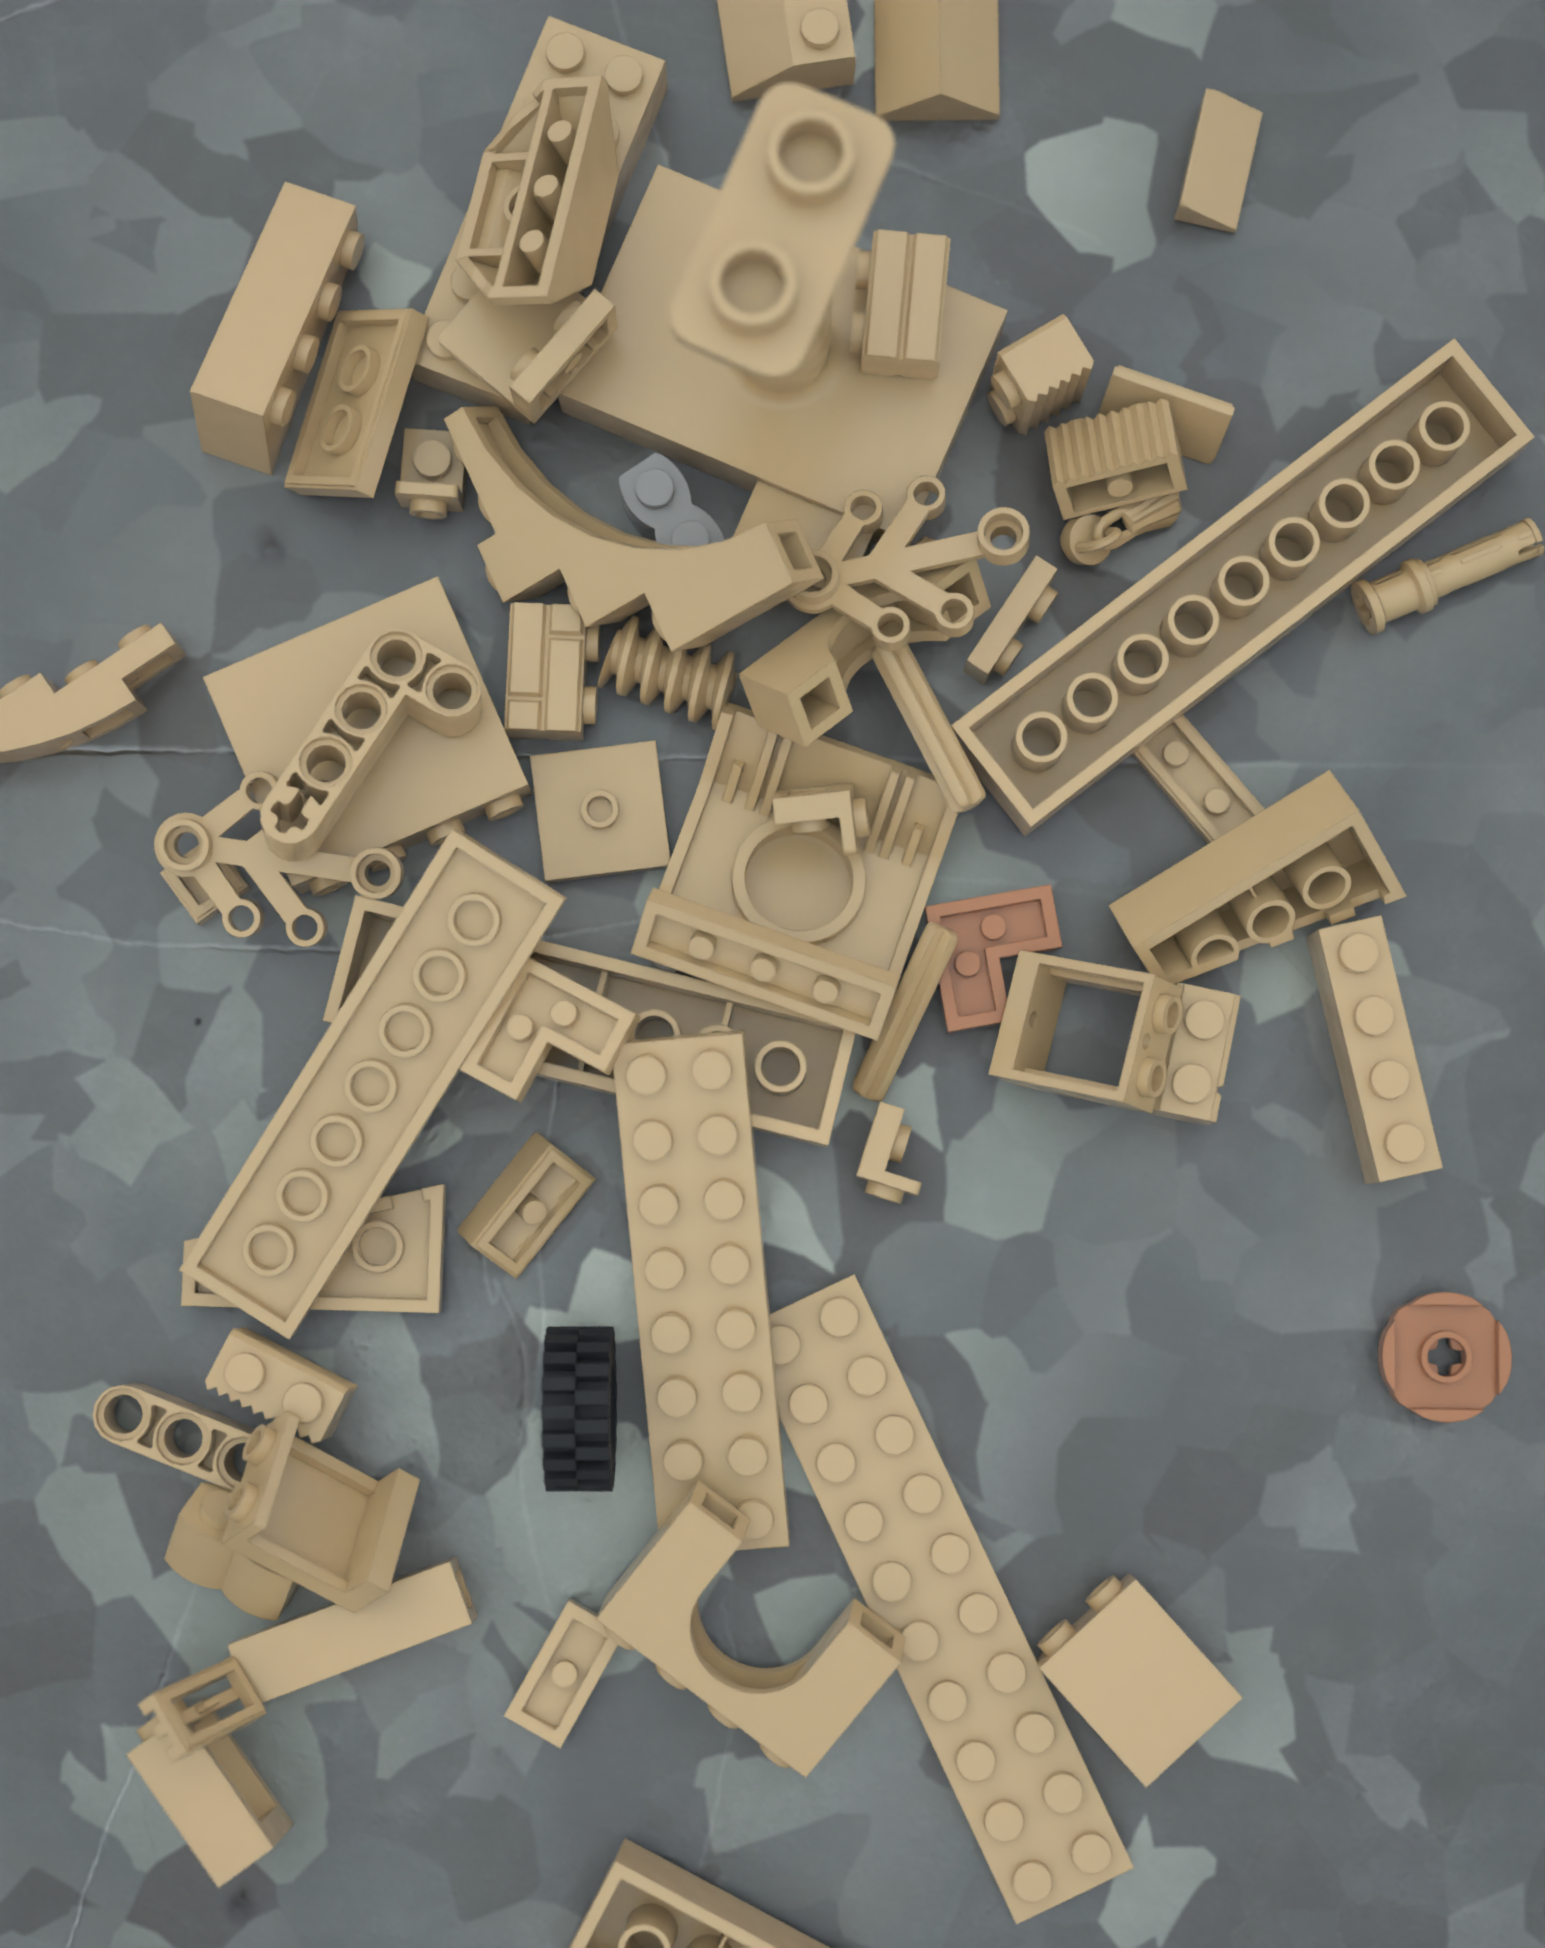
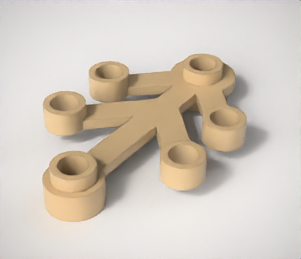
[787,476,1030,651]
[154,771,405,947]

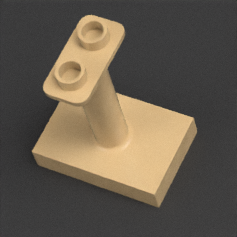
[558,82,1008,546]

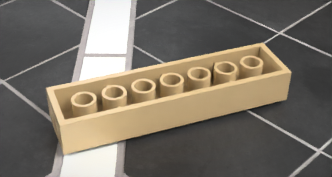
[323,895,856,1148]

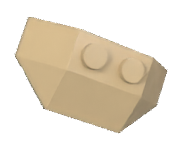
[455,75,618,306]

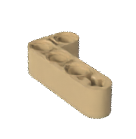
[260,628,482,862]

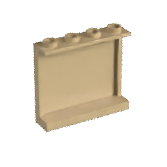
[203,576,533,897]

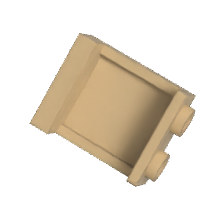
[221,1411,420,1613]
[1036,1573,1243,1787]

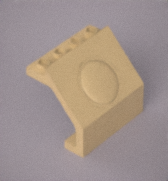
[631,701,958,1041]

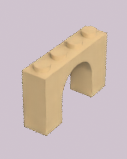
[596,1480,906,1778]

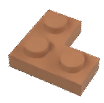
[924,884,1062,1033]

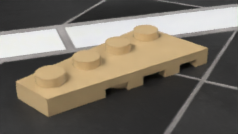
[181,1184,446,1313]

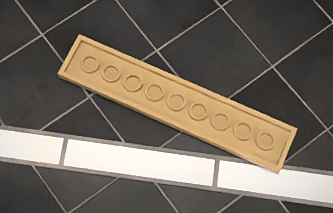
[770,1274,1134,1925]

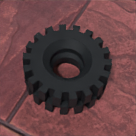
[541,1326,617,1492]

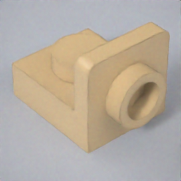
[395,428,467,519]
[772,782,870,855]
[855,1101,922,1204]

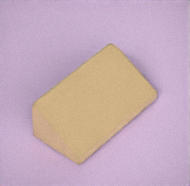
[1174,88,1263,233]
[1098,365,1235,464]
[458,1132,596,1279]

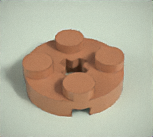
[1378,1292,1512,1422]

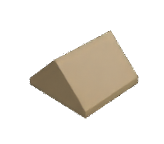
[874,0,1000,121]

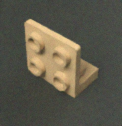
[438,289,618,424]

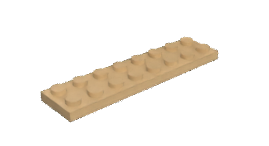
[179,828,567,1339]
[613,1030,790,1550]

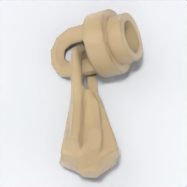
[1060,492,1182,565]

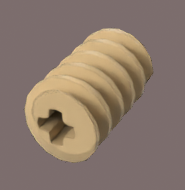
[597,615,738,730]

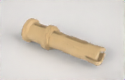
[1351,517,1545,635]

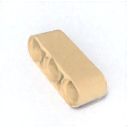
[93,1383,256,1491]

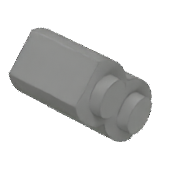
[619,452,725,546]

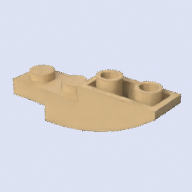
[0,623,187,763]

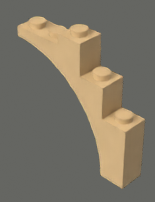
[444,406,824,652]

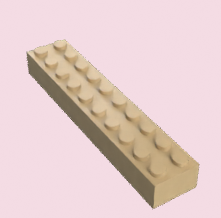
[951,338,1534,837]

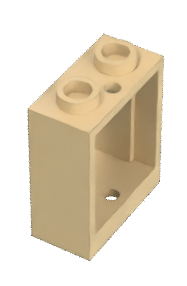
[988,950,1183,1114]
[126,1697,294,1888]

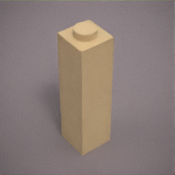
[225,1556,478,1703]

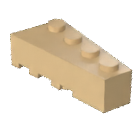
[190,182,365,476]
[1108,770,1407,984]

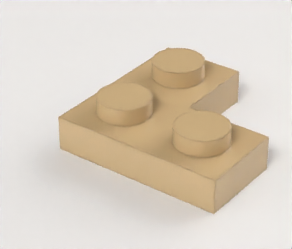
[459,958,640,1103]

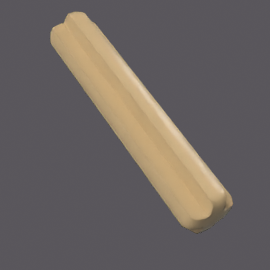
[872,643,986,813]
[853,922,958,1102]

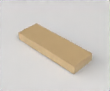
[1132,715,1265,844]

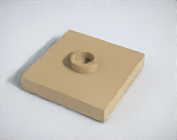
[530,740,671,883]

